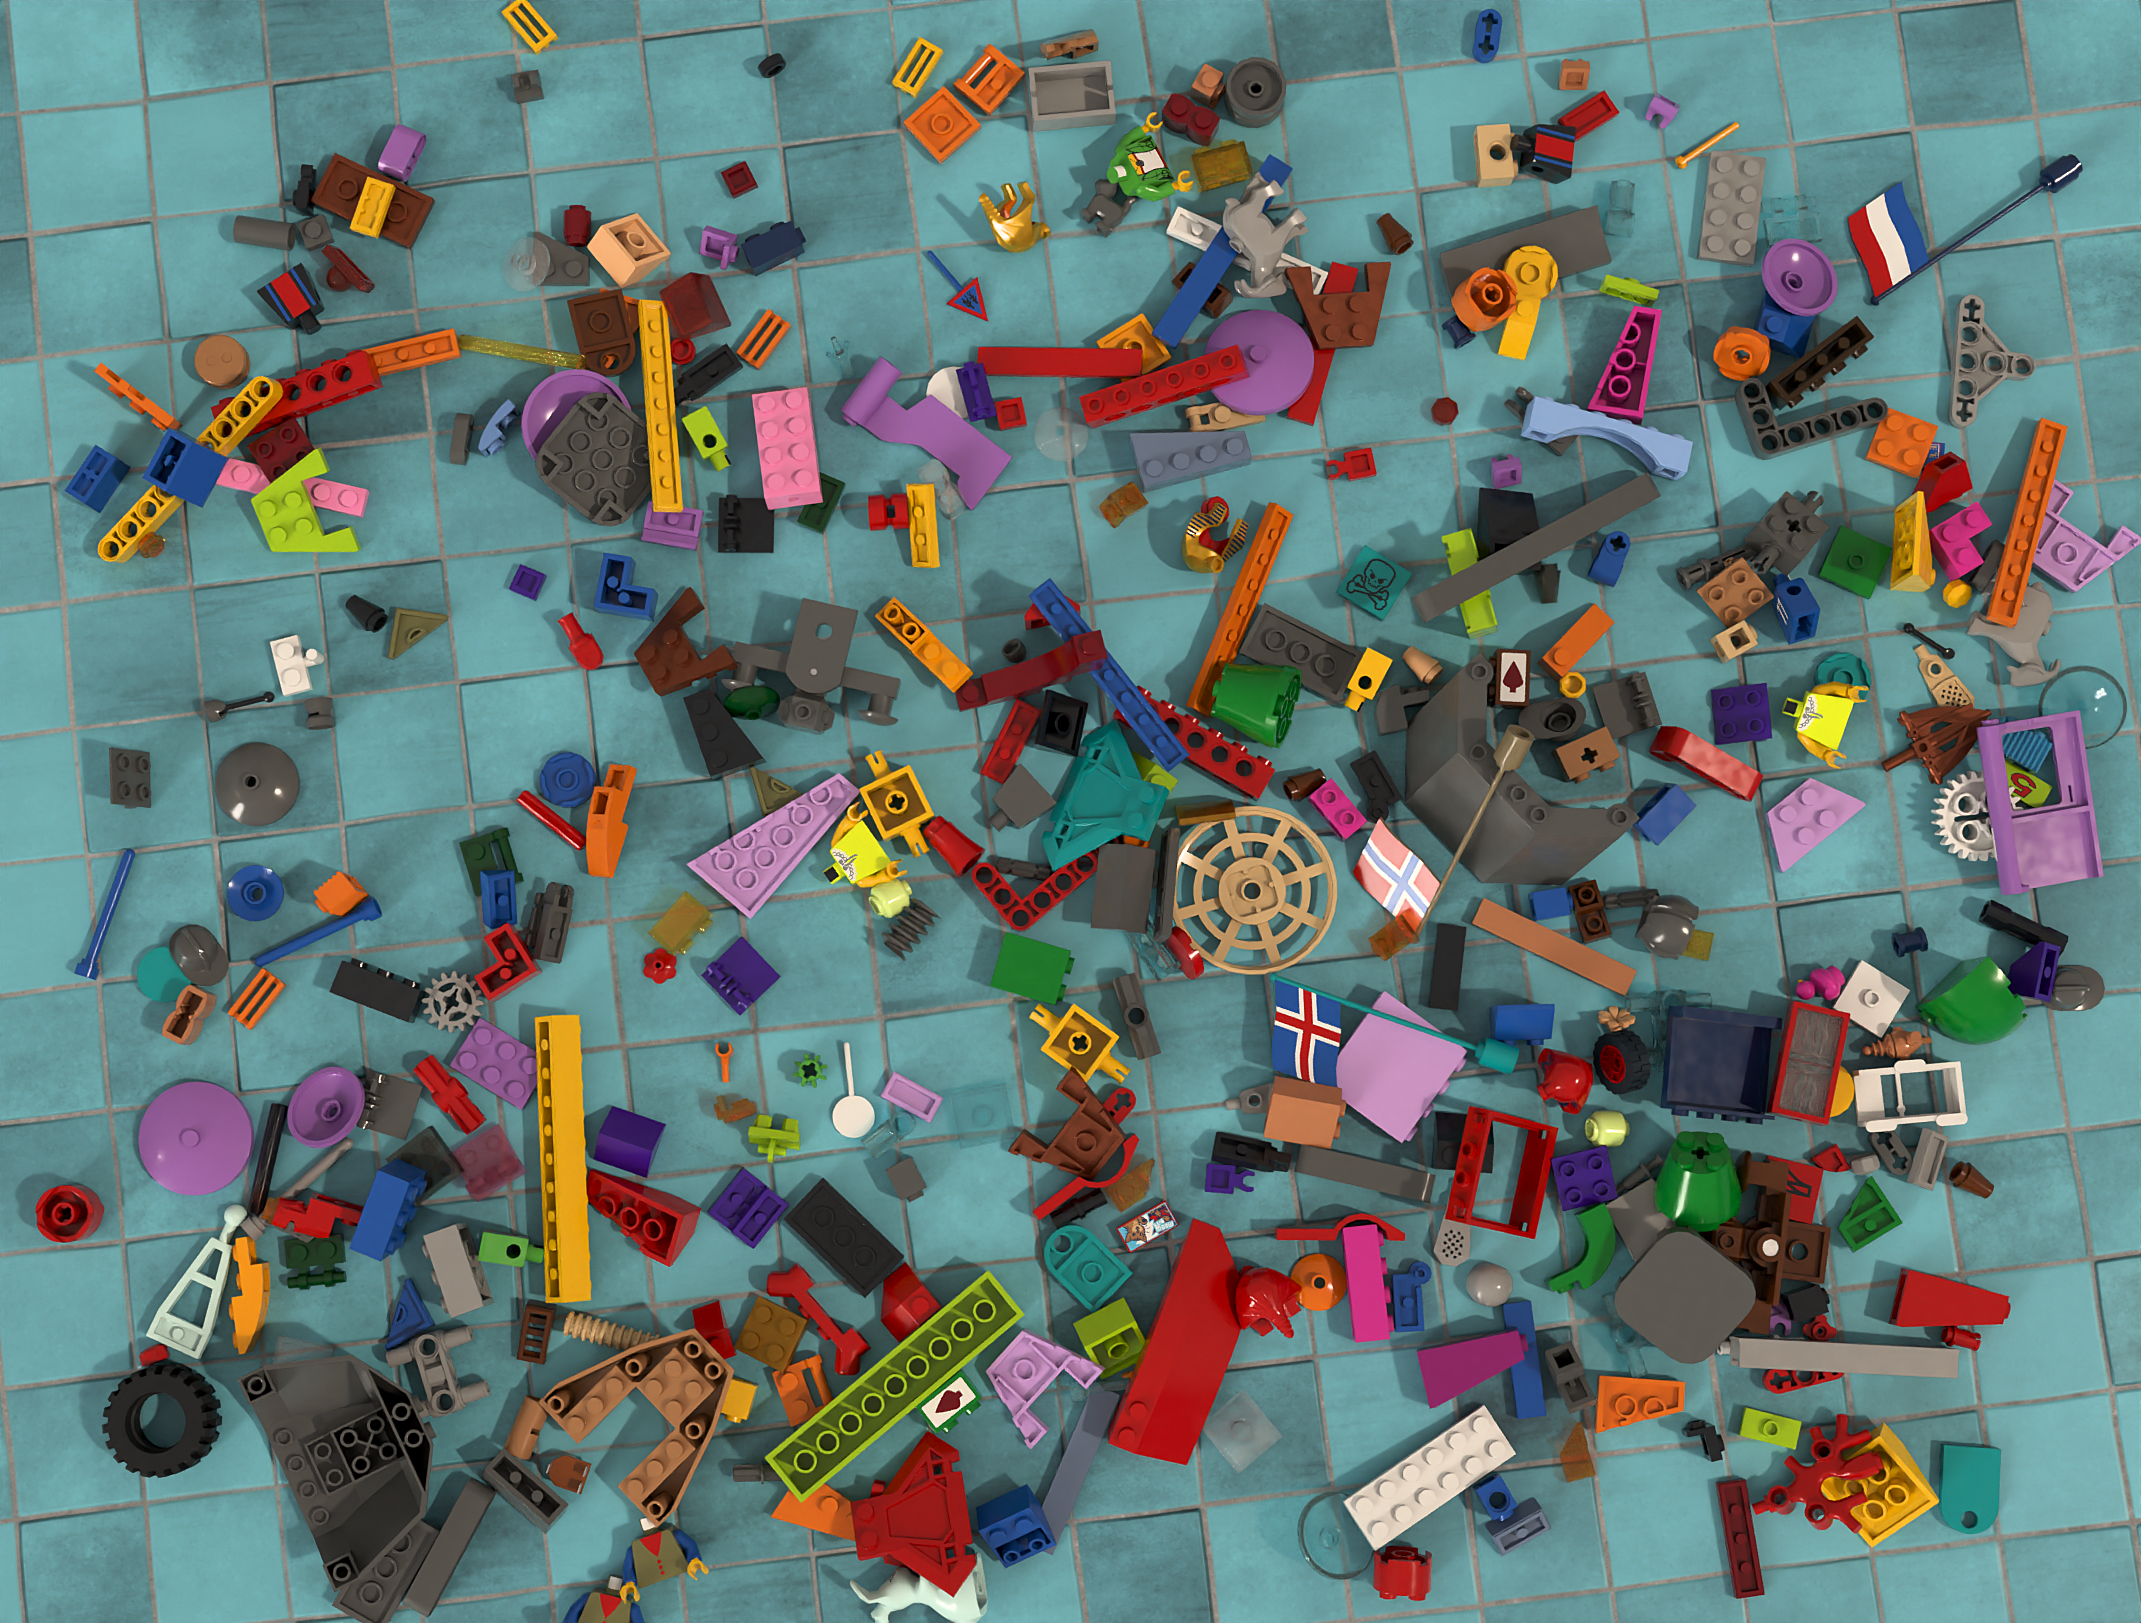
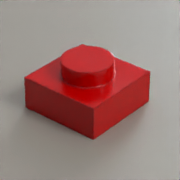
[994,397,1027,431]

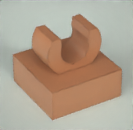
[1558,59,1590,90]

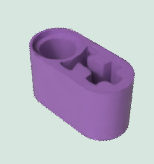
[378,123,426,182]

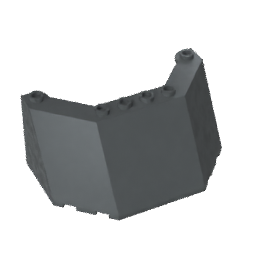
[1405,652,1640,885]

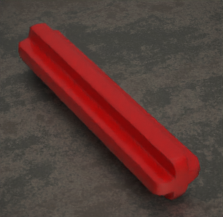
[517,790,586,851]

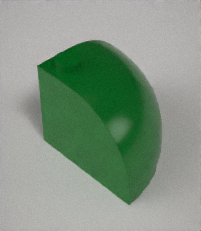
[1915,956,2027,1045]

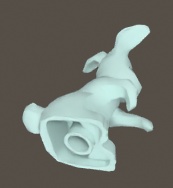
[850,1552,988,1623]

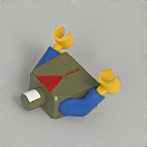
[620,1517,709,1604]
[562,1574,645,1623]

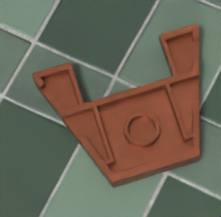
[1284,262,1391,350]
[634,587,739,697]
[1008,1066,1126,1180]

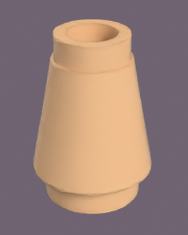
[1402,646,1444,686]

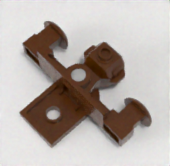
[1701,1150,1831,1335]

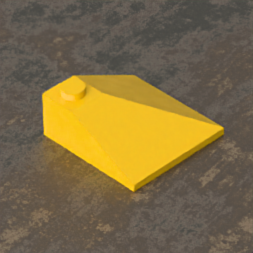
[1890,491,1936,593]
[1821,1422,1939,1547]

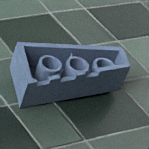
[1129,431,1252,493]

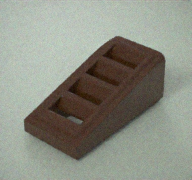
[1172,261,1233,319]
[516,1299,557,1365]

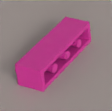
[1341,1223,1394,1343]

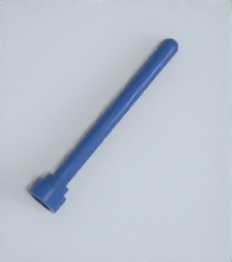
[74,849,135,980]
[254,896,383,967]

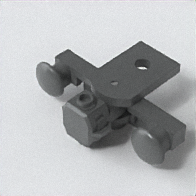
[721,598,901,735]

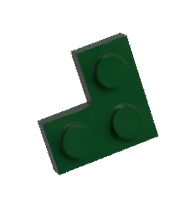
[797,472,846,535]

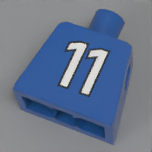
[1772,573,1820,645]

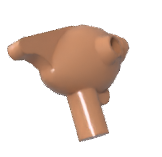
[1862,1027,1932,1061]

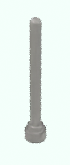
[241,1138,354,1241]

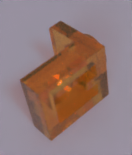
[714,1095,760,1124]

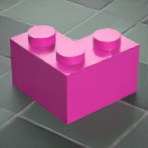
[1929,501,1993,581]

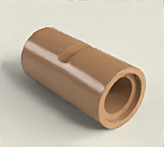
[503,1395,549,1460]

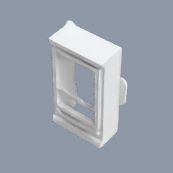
[1852,1059,1968,1132]

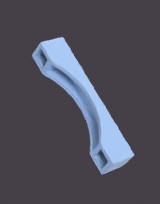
[1521,396,1693,481]

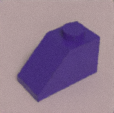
[2007,941,2061,1002]

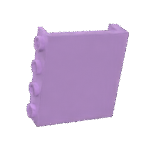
[1336,991,1467,1143]

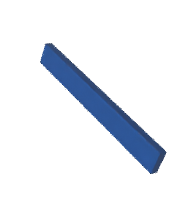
[1152,154,1293,349]
[1028,578,1190,772]

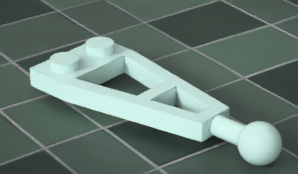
[146,1204,248,1359]

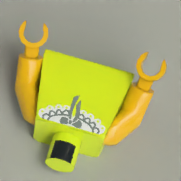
[1782,681,1869,769]
[823,802,907,888]

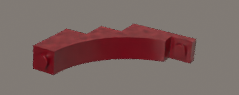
[955,630,1108,712]

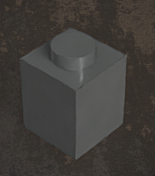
[886,1157,927,1203]

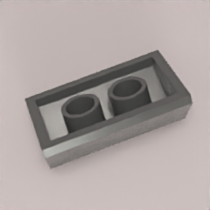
[1091,844,1156,934]

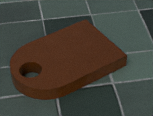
[567,289,636,377]

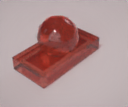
[321,244,375,293]

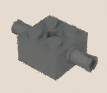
[1744,491,1829,576]

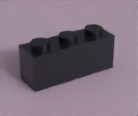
[329,958,426,1023]

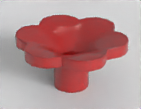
[643,948,677,984]

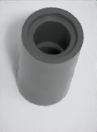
[233,215,296,251]

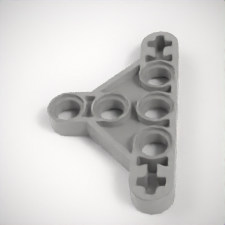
[1948,295,2036,429]

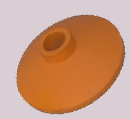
[1290,1254,1347,1311]

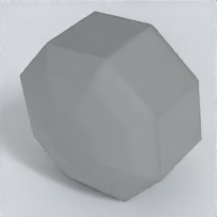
[1849,1154,1880,1175]

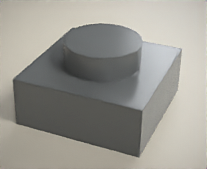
[297,214,335,252]

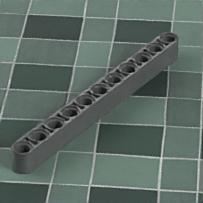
[1411,472,1661,623]

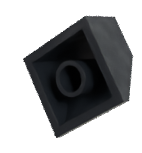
[1431,1112,1494,1173]

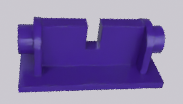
[956,361,997,423]

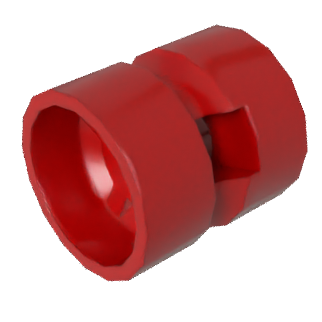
[868,493,909,531]

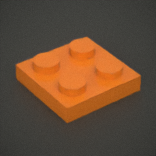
[904,86,981,164]
[1865,407,1938,479]

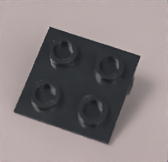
[718,494,774,553]

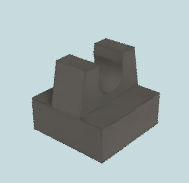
[511,69,544,104]

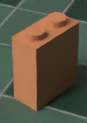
[1263,1076,1346,1149]

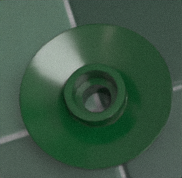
[724,686,780,720]

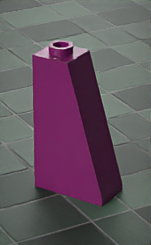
[1417,1328,1529,1409]

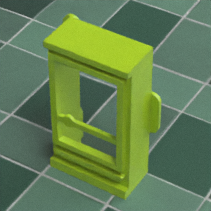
[1441,528,1498,639]

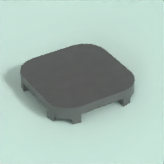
[535,392,652,527]
[1614,1226,1756,1364]

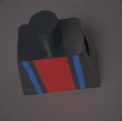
[1510,124,1576,184]
[257,263,325,335]

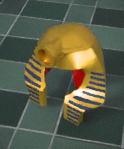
[1181,503,1249,574]

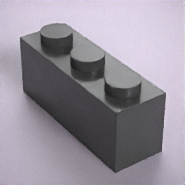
[481,1448,569,1534]

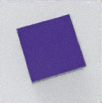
[509,564,547,601]

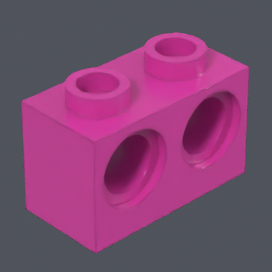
[1307,778,1367,842]

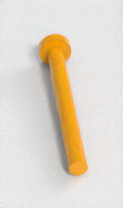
[1675,122,1739,169]

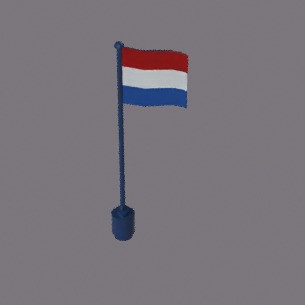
[1848,154,2083,306]

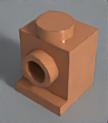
[1190,63,1226,110]

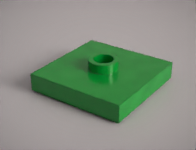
[1817,525,1892,600]

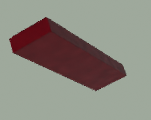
[1715,1478,1765,1599]

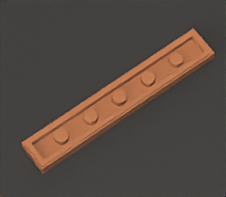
[1471,898,1637,996]

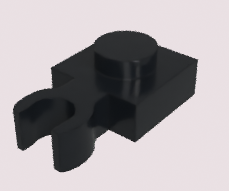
[293,164,316,217]

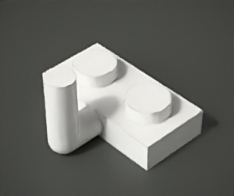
[270,635,324,697]

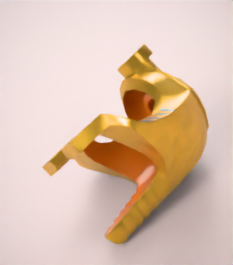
[979,181,1051,253]

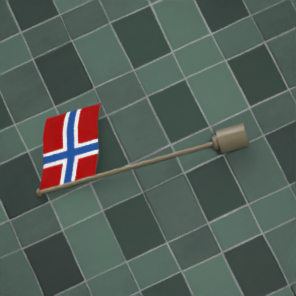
[1353,724,1535,944]

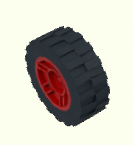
[1593,1029,1651,1095]

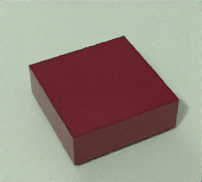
[721,161,758,199]

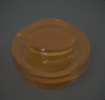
[138,532,165,558]

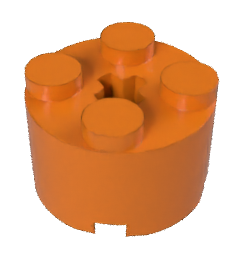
[1451,267,1517,332]

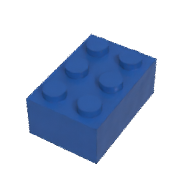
[349,1158,427,1262]

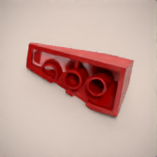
[586,1169,701,1267]

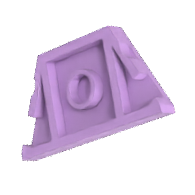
[1765,778,1866,873]

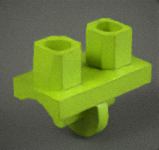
[748,1114,801,1163]

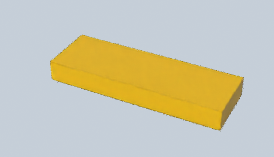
[906,483,940,568]

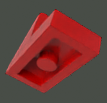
[692,1300,737,1359]

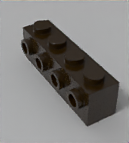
[1765,316,1874,410]

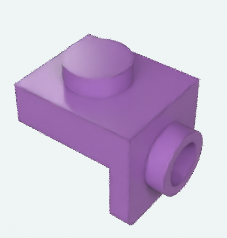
[699,225,740,270]

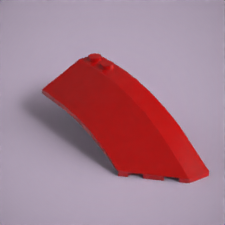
[1107,1217,1241,1465]

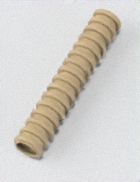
[563,1311,661,1351]

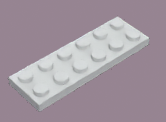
[1342,1405,1516,1551]

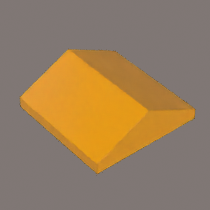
[1096,313,1172,383]

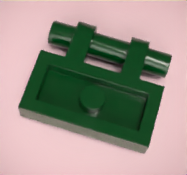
[284,1234,347,1290]

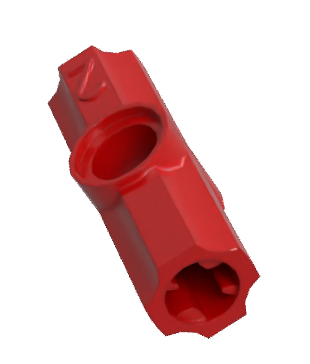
[413,1054,487,1135]

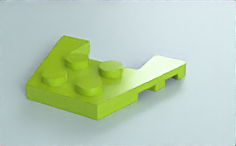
[251,447,361,552]

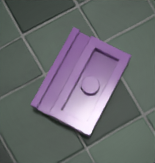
[641,501,704,551]

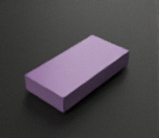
[881,1071,943,1123]

